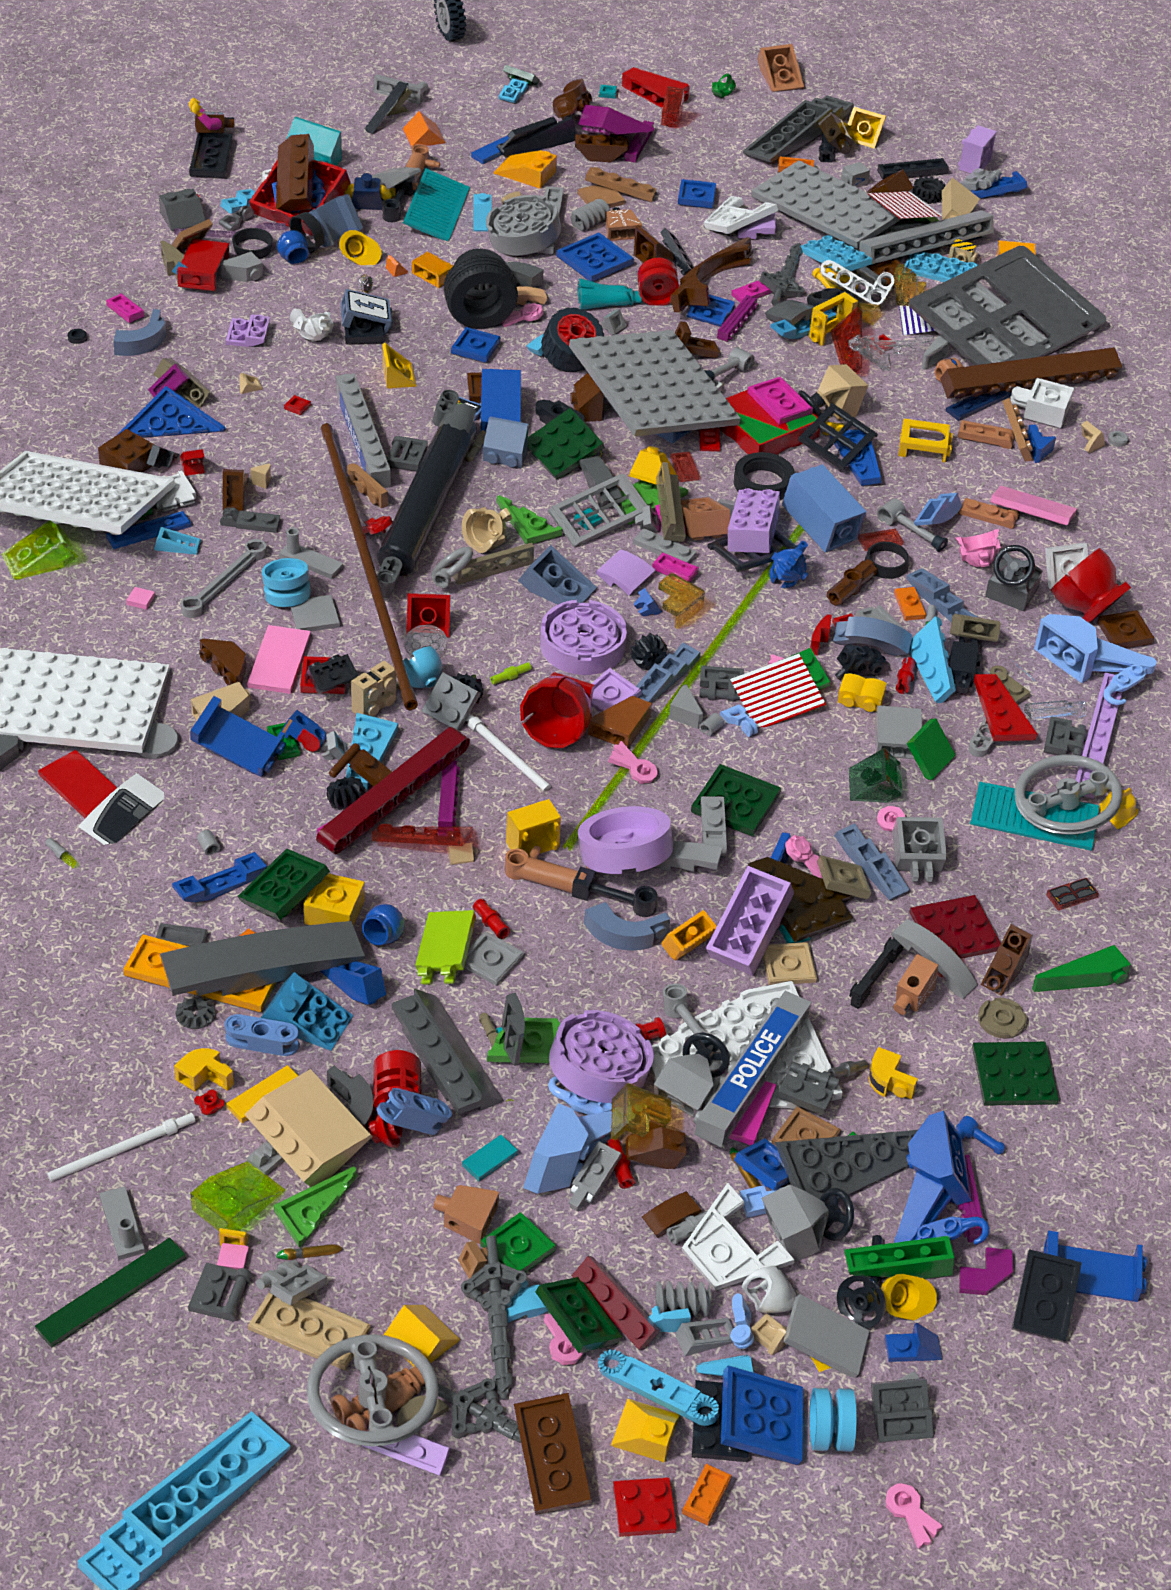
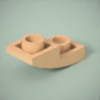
[516,287,547,305]

